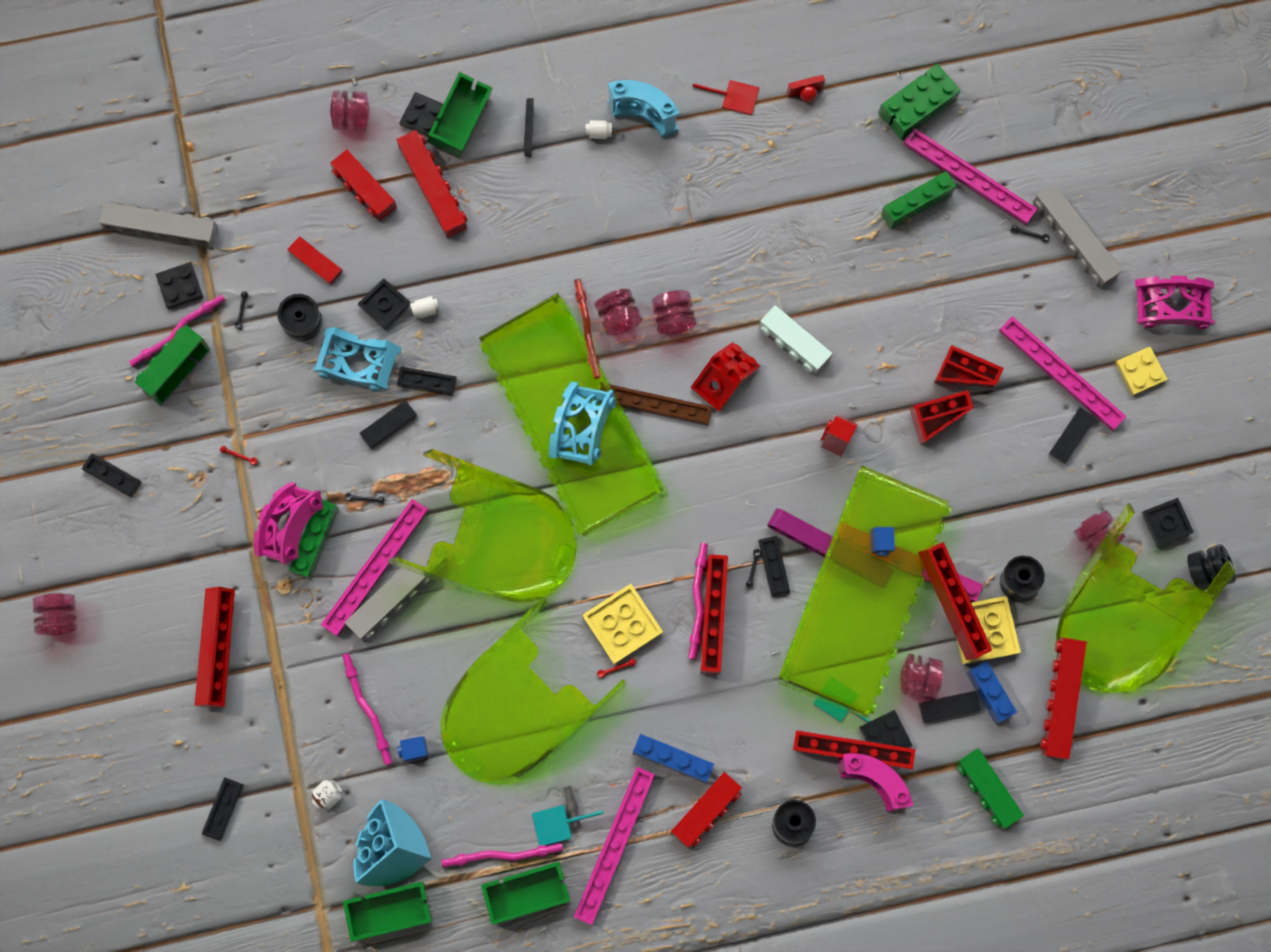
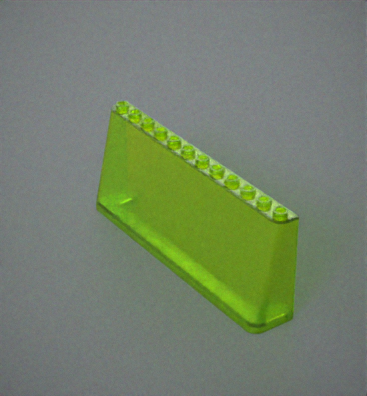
[479,293,668,537]
[778,465,951,718]

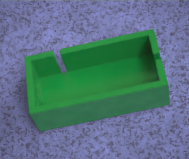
[878,63,961,140]
[427,72,493,158]
[135,324,211,406]
[481,861,571,925]
[343,881,433,942]

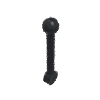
[1011,225,1049,242]
[235,291,248,329]
[345,493,385,504]
[746,549,761,588]

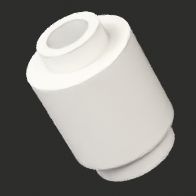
[586,120,612,139]
[410,296,439,319]

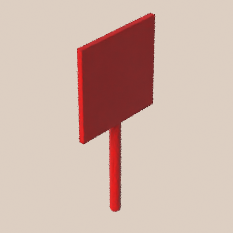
[692,80,759,115]

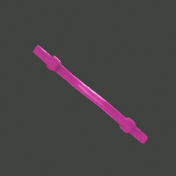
[129,294,226,367]
[688,543,708,660]
[342,653,392,765]
[441,843,563,868]

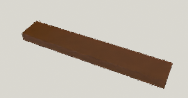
[599,383,712,426]

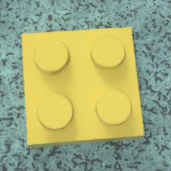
[1115,347,1167,396]

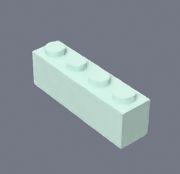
[759,305,832,375]

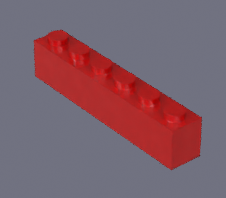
[396,130,468,238]
[918,542,993,660]
[700,554,728,675]
[194,586,235,708]
[1040,637,1087,759]
[793,730,916,770]

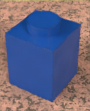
[870,527,895,557]
[397,736,429,762]

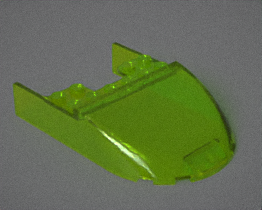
[388,449,577,603]
[1056,503,1236,693]
[440,597,626,784]

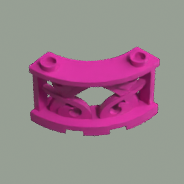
[1135,276,1215,330]
[254,482,323,564]
[837,753,913,812]

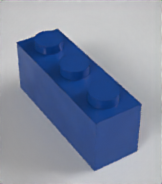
[966,661,1017,724]

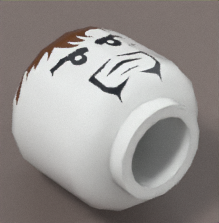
[312,780,342,810]

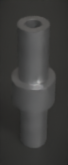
[563,786,580,827]

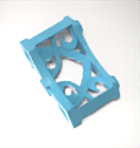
[608,80,679,138]
[313,327,402,392]
[549,381,616,466]

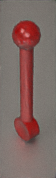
[220,446,258,465]
[597,659,636,678]

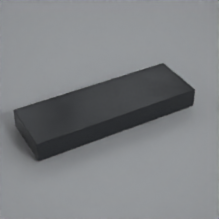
[524,98,534,157]
[397,366,457,396]
[359,400,417,449]
[1049,407,1096,464]
[81,453,142,498]
[758,536,790,596]
[918,690,981,722]
[201,777,244,841]

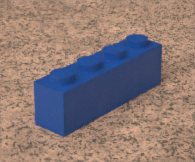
[633,733,714,784]

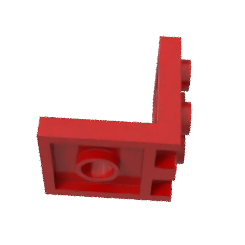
[690,342,760,412]

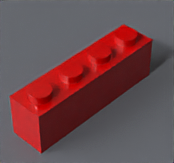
[330,149,397,221]
[670,771,742,848]

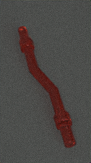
[574,279,601,379]

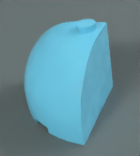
[353,799,431,886]

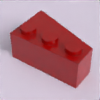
[934,345,1004,388]
[909,390,973,444]
[820,414,858,457]

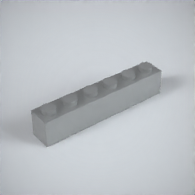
[1033,184,1122,288]
[99,201,218,248]
[344,541,448,642]

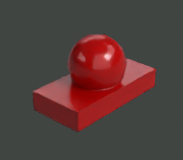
[787,75,825,103]

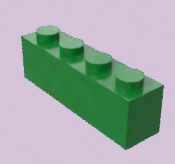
[881,171,956,229]
[289,500,339,581]
[955,748,1024,830]

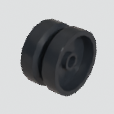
[277,294,323,341]

